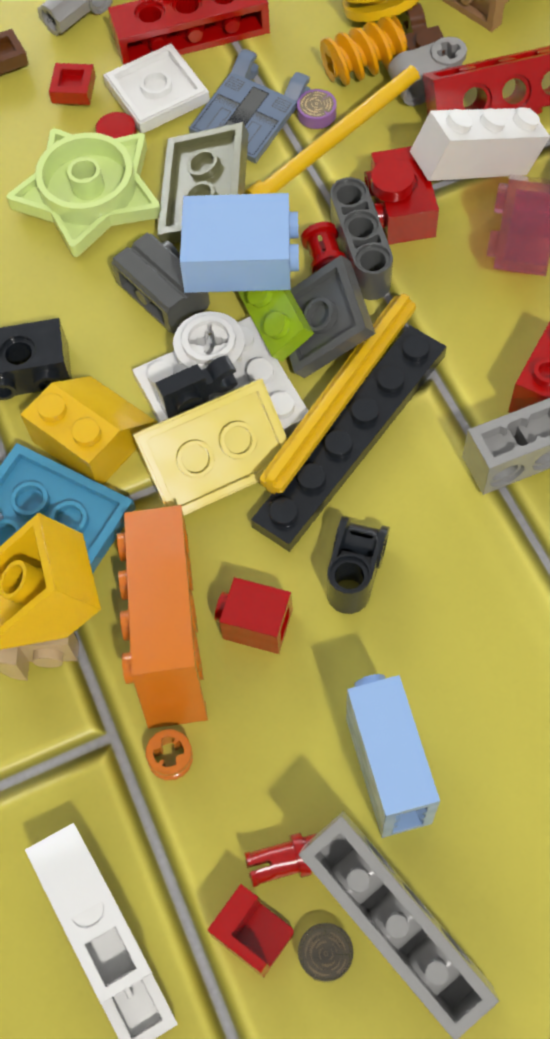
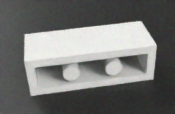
[410,107,550,181]

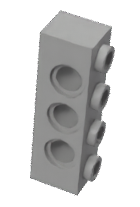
[299,810,499,1039]

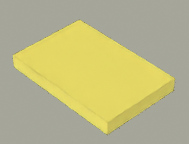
[132,378,287,515]

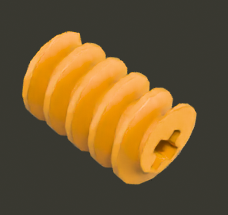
[320,15,407,86]

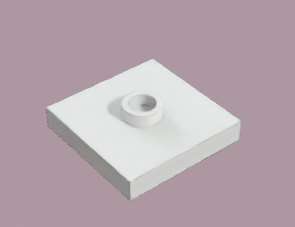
[103,44,210,133]

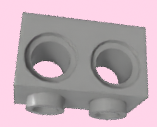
[462,398,550,495]

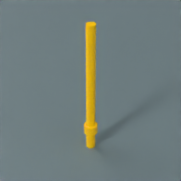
[245,65,420,194]

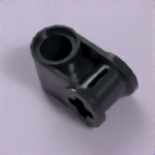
[327,516,390,614]

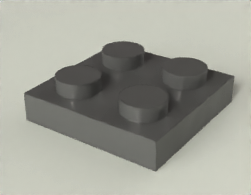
[289,255,376,378]

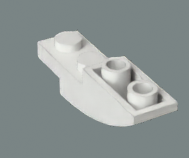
[25,823,178,1039]

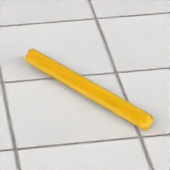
[260,293,416,494]

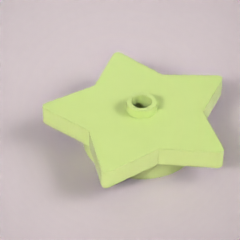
[6,128,160,257]

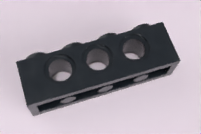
[0,318,72,400]

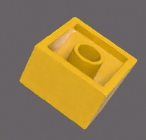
[20,376,157,485]
[0,512,101,650]

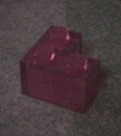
[486,174,550,276]

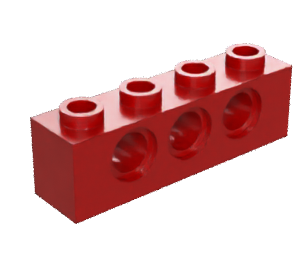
[108,0,270,65]
[423,46,550,116]

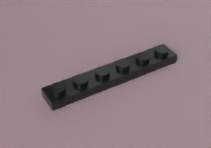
[251,325,447,552]

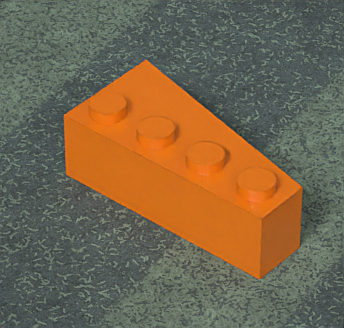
[117,505,208,729]

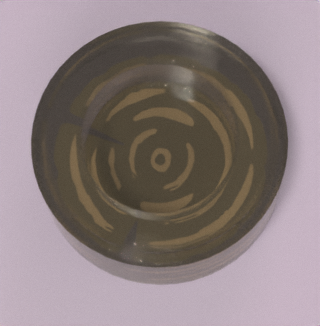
[298,923,354,983]

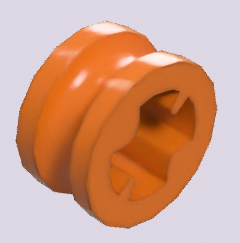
[146,730,193,781]

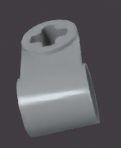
[388,37,467,106]

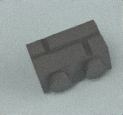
[111,232,210,334]

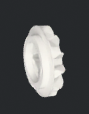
[173,311,246,370]

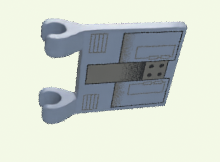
[189,49,311,164]

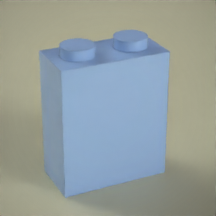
[180,193,299,293]
[346,674,440,838]

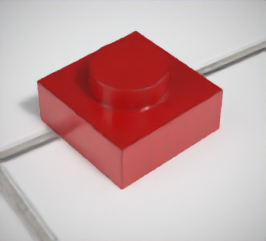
[49,63,96,105]

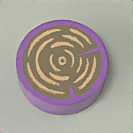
[297,89,337,129]

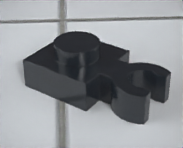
[155,355,238,419]

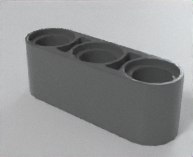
[330,177,393,300]

